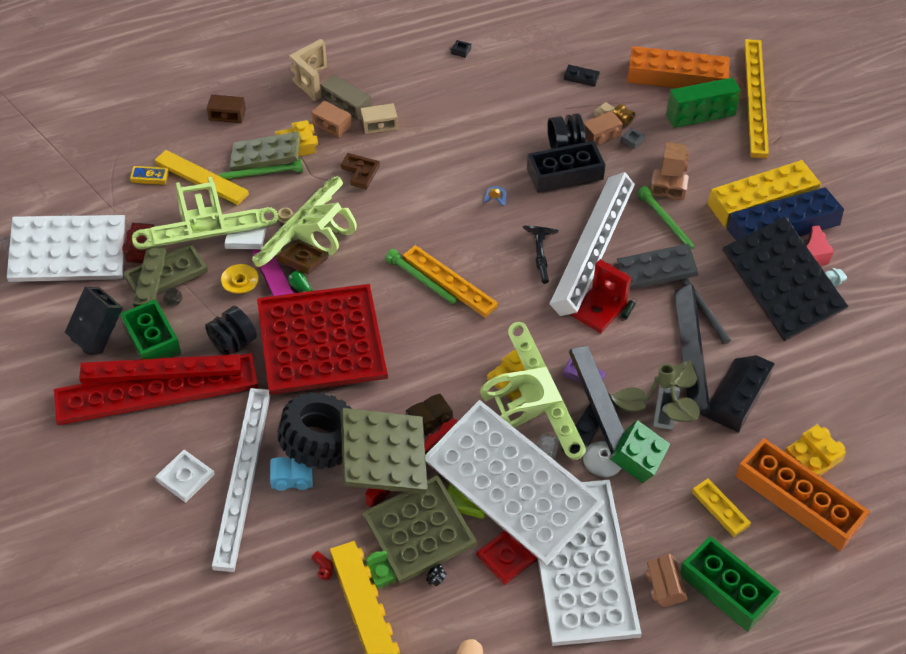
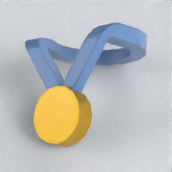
[483,186,506,205]

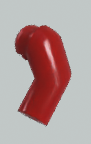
[311,551,333,580]

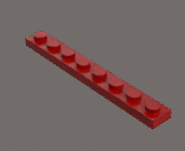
[79,354,241,383]

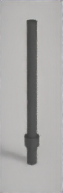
[680,278,731,344]

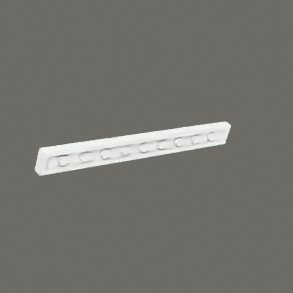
[212,388,271,572]

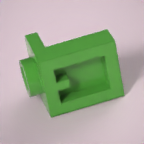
[365,550,397,589]

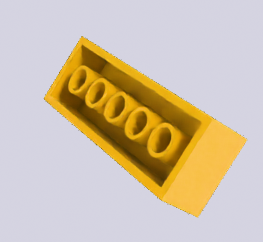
[707,160,821,228]

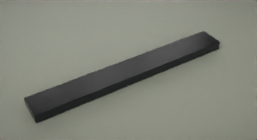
[675,284,711,415]

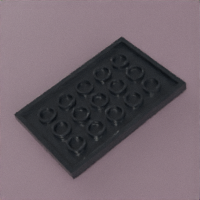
[722,217,848,341]

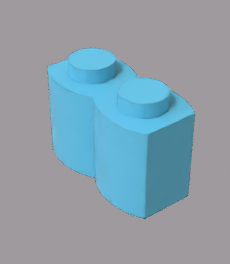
[270,457,313,491]

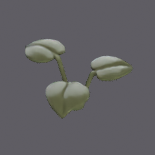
[610,360,700,422]

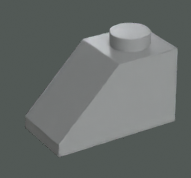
[653,384,680,430]

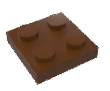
[277,240,329,274]

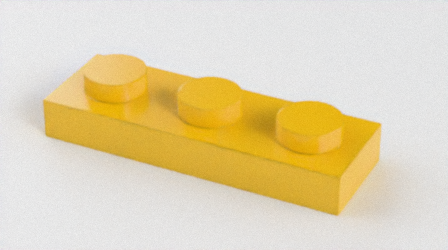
[691,478,751,537]

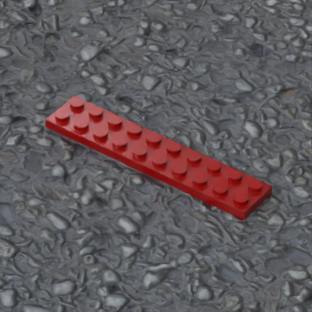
[54,353,258,425]

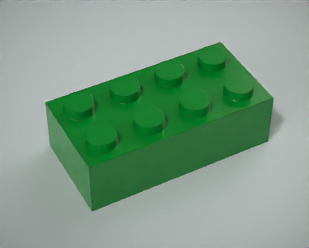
[666,77,741,128]
[680,536,780,632]

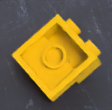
[275,120,318,156]
[487,349,525,402]
[785,424,846,476]

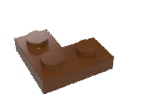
[341,153,380,190]

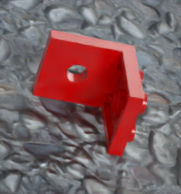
[570,259,632,334]

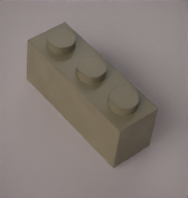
[320,74,371,119]

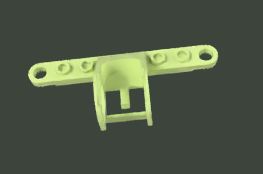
[252,176,357,267]
[132,177,278,249]
[480,322,586,460]

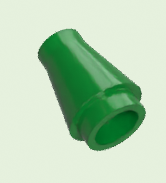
[288,271,313,293]

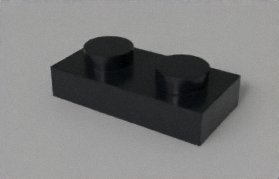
[564,64,600,87]

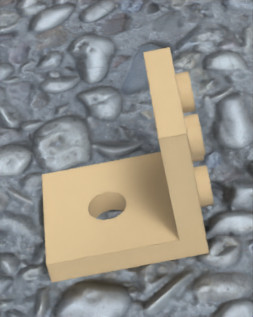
[289,39,327,101]

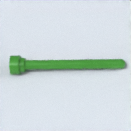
[219,158,303,179]
[636,186,694,250]
[385,249,457,304]

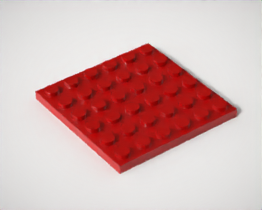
[257,284,388,395]

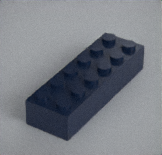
[727,187,844,240]

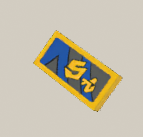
[130,166,169,185]

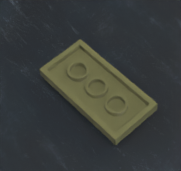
[229,132,301,171]
[123,243,208,294]

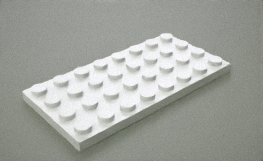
[425,400,604,566]
[538,480,641,646]

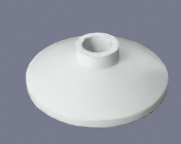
[583,441,622,477]

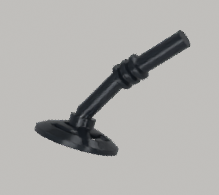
[523,225,559,284]

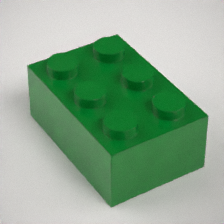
[120,299,181,359]

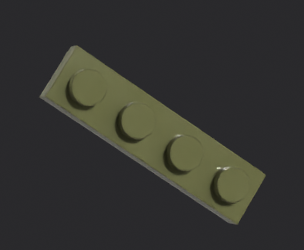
[133,247,167,308]

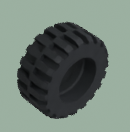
[277,392,352,469]

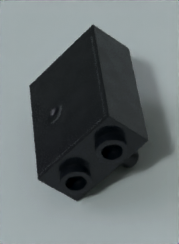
[64,287,123,355]

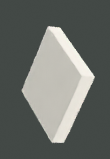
[224,227,266,249]
[155,450,215,503]

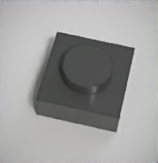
[621,127,645,149]

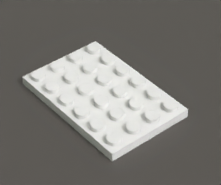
[7,215,125,282]

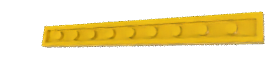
[744,39,769,159]

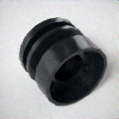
[547,113,586,149]
[205,306,257,355]

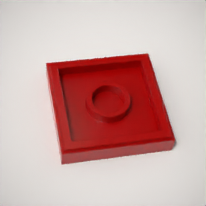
[476,531,537,585]

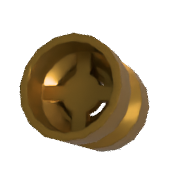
[613,103,635,126]

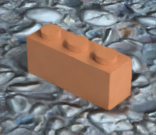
[661,142,689,177]

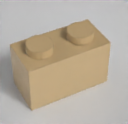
[361,103,398,134]

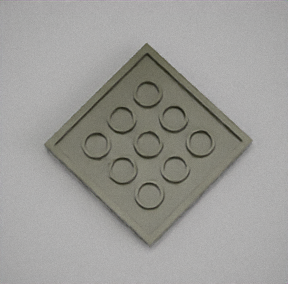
[341,408,427,493]
[362,475,477,585]

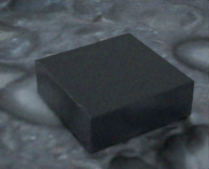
[451,40,472,58]

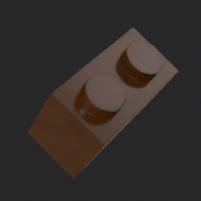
[207,94,246,123]

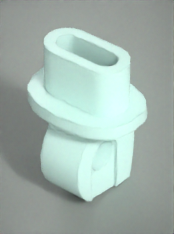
[825,268,847,286]

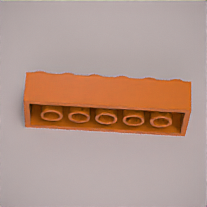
[627,46,730,88]
[735,438,870,551]

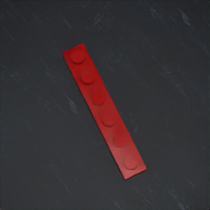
[365,418,458,508]

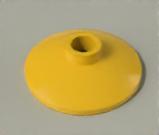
[221,264,259,294]

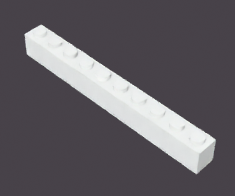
[550,172,635,316]

